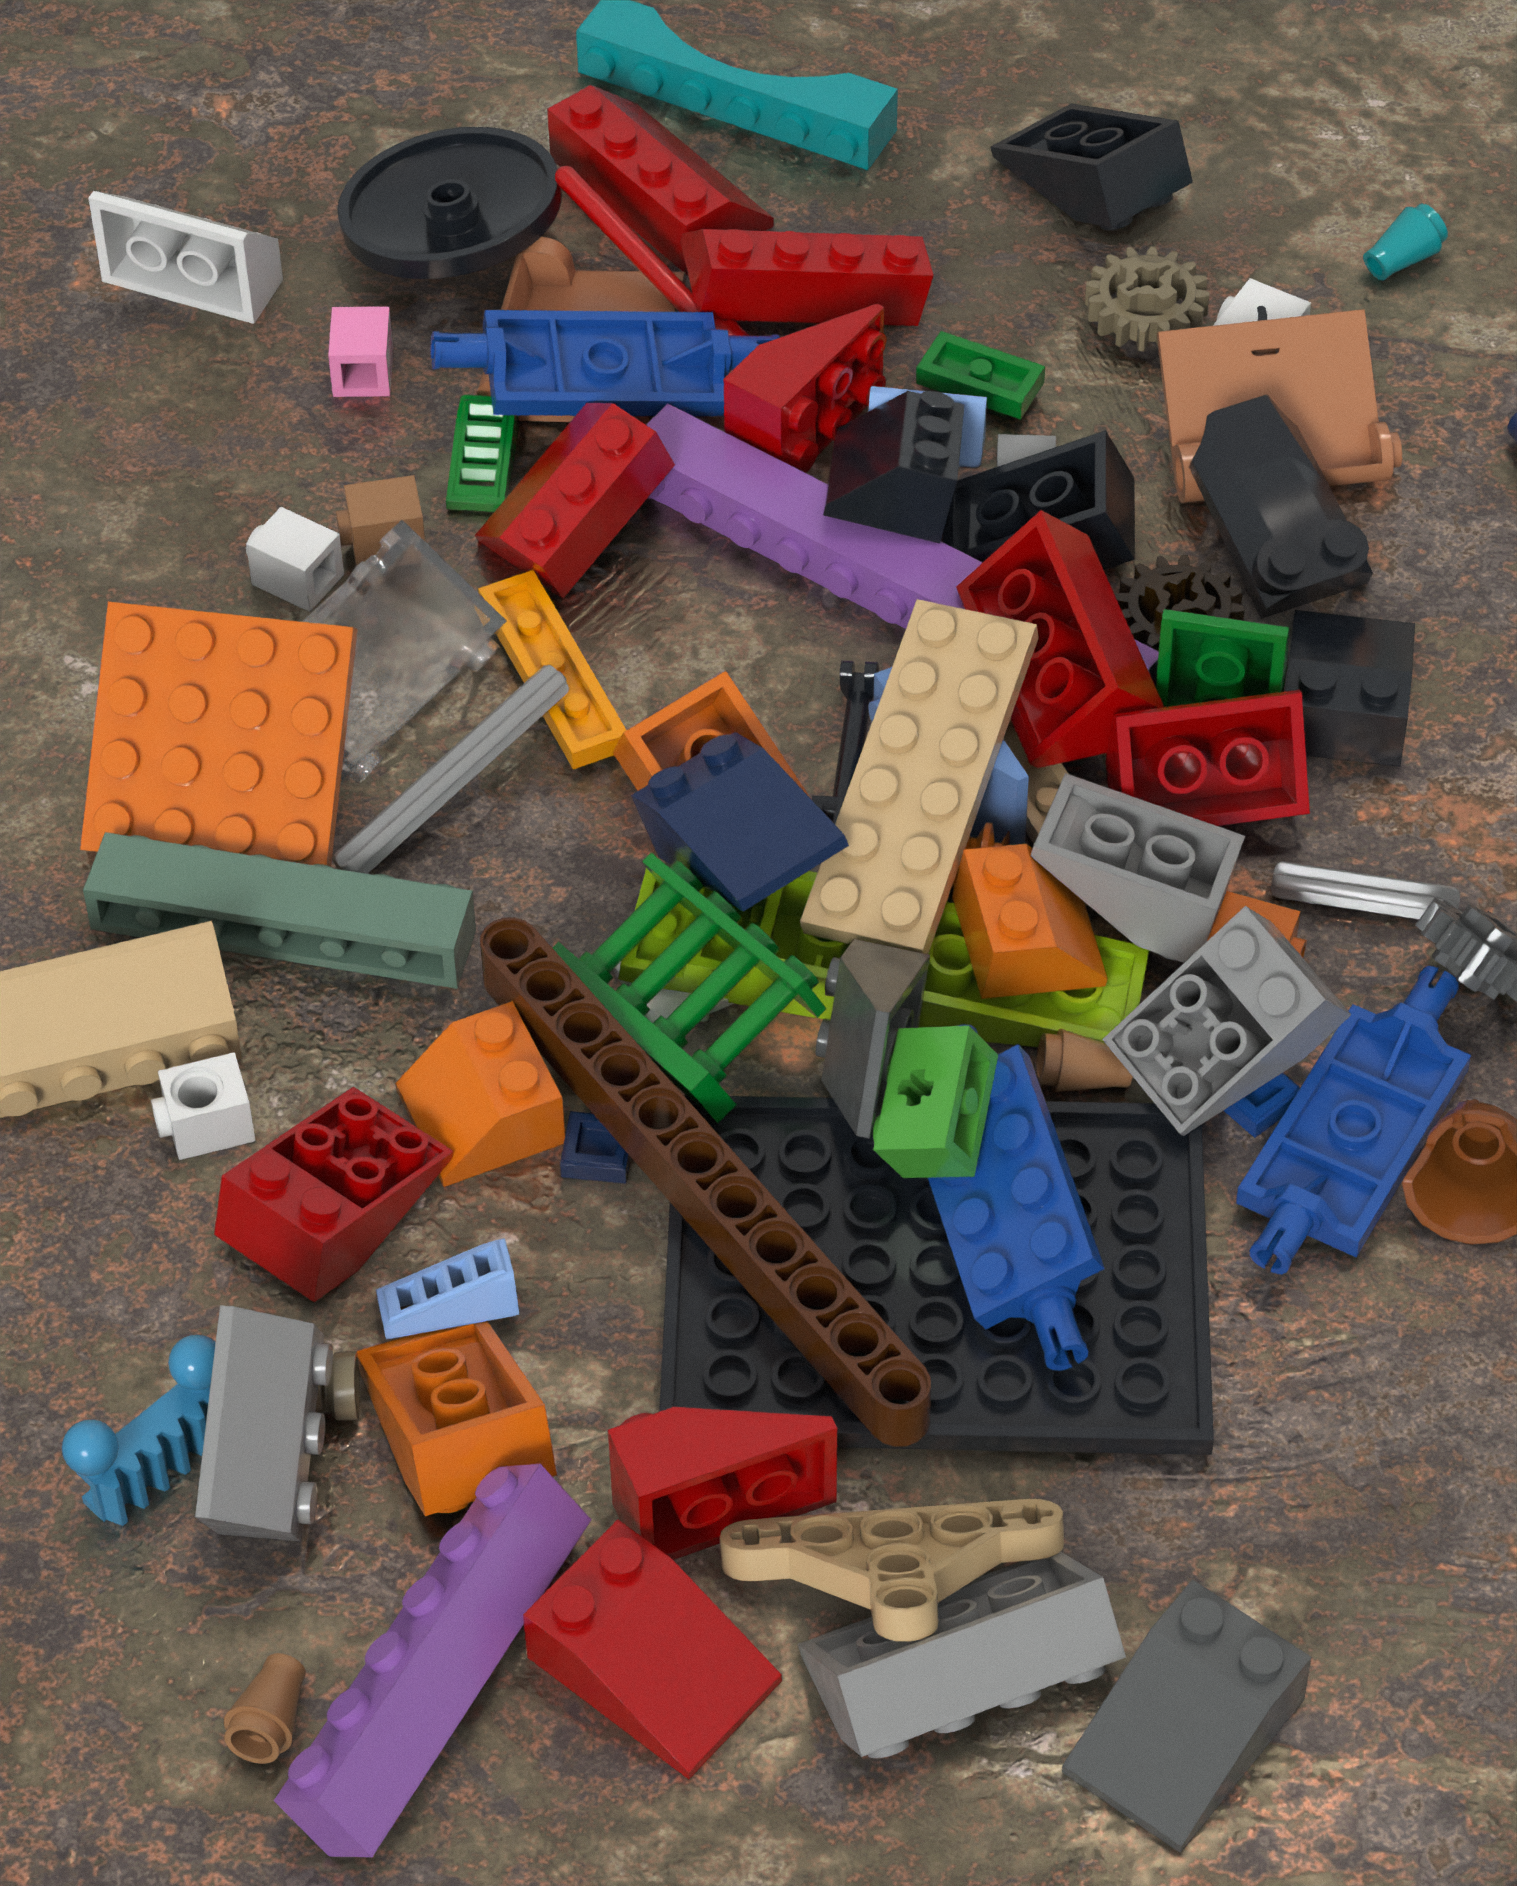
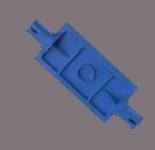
[430,310,780,417]
[1236,966,1471,1275]
[928,1024,1105,1371]

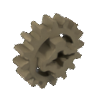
[1085,246,1210,352]

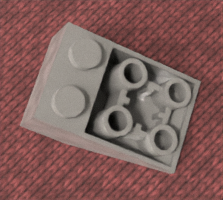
[1102,906,1351,1136]

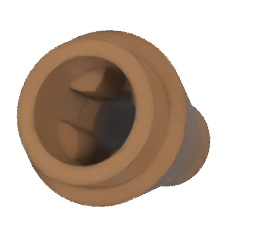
[1035,1028,1133,1093]
[224,1653,306,1764]

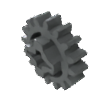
[1415,898,1517,1002]

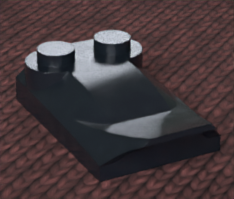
[1189,394,1373,619]

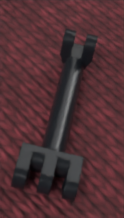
[812,660,879,824]

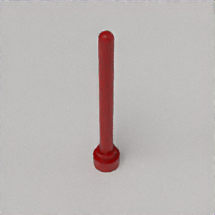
[555,166,749,336]

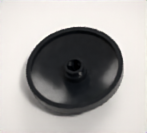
[337,127,562,279]

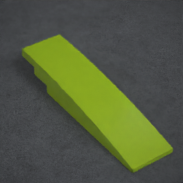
[618,868,1149,1047]

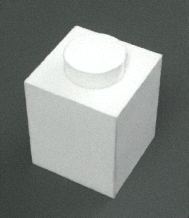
[246,507,344,612]

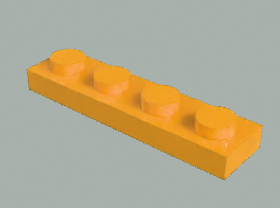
[478,570,626,770]

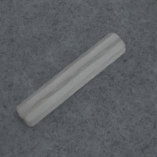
[1271,861,1460,920]

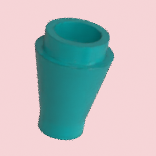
[1363,203,1448,281]

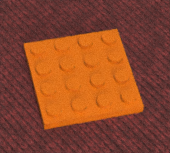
[80,601,358,867]

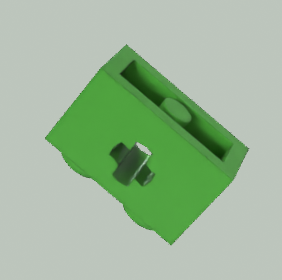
[873,1026,998,1178]

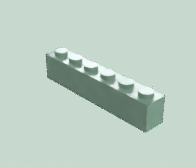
[83,832,476,989]

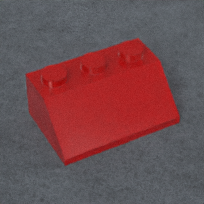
[475,403,675,599]
[1106,690,1310,826]

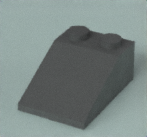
[816,939,930,1139]
[1062,1579,1312,1853]

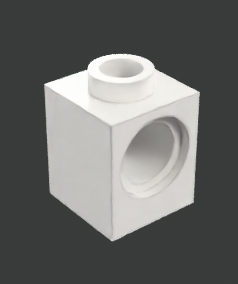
[151,1052,256,1160]

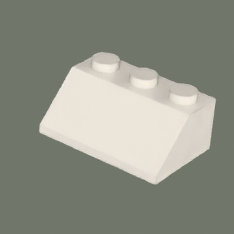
[88,191,283,324]

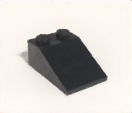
[990,103,1193,230]
[943,430,1135,570]
[1285,610,1415,767]

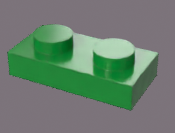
[916,331,1045,420]

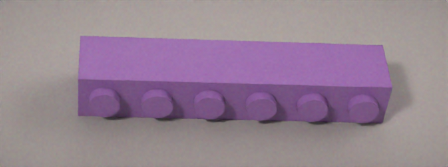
[274,1464,591,1857]

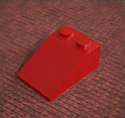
[608,1407,837,1560]
[523,1519,782,1780]

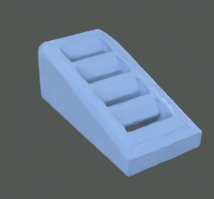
[376,1238,519,1339]

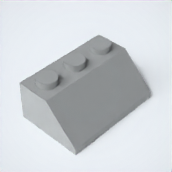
[195,1305,333,1541]

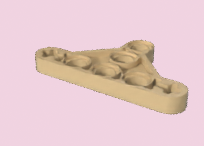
[720,1499,1064,1642]

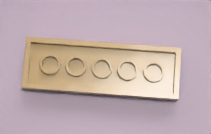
[800,599,1039,954]

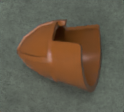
[1402,1099,1517,1245]

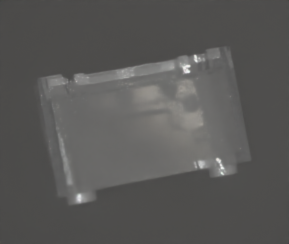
[302,520,507,784]

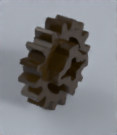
[1115,555,1245,651]

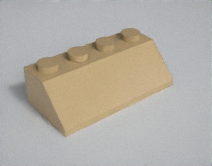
[0,921,242,1118]

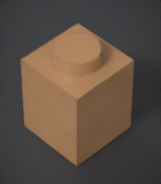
[336,475,427,568]

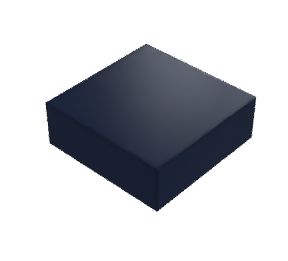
[560,1111,631,1184]

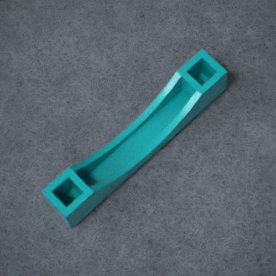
[576,0,898,170]

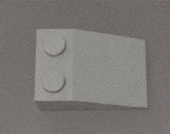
[1031,773,1245,963]

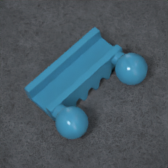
[62,1334,216,1526]

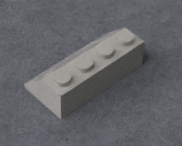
[798,1551,1126,1758]

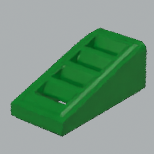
[446,395,519,512]

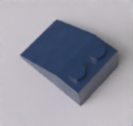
[631,732,849,912]

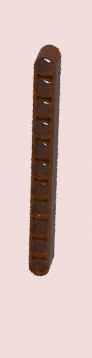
[480,917,931,1447]

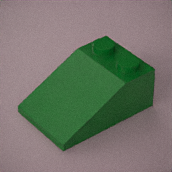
[1156,609,1289,707]

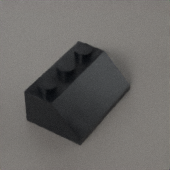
[823,391,964,544]

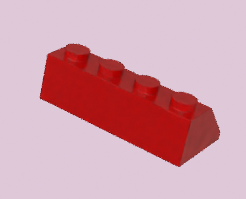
[547,85,774,275]
[680,229,934,326]
[956,510,1164,768]

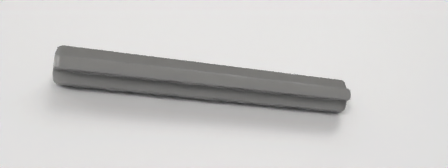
[332,665,569,874]

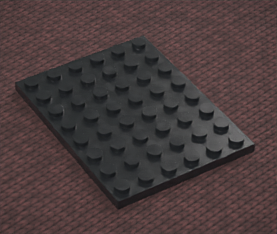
[659,1095,1214,1455]

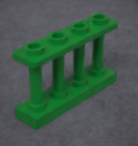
[553,853,827,1123]

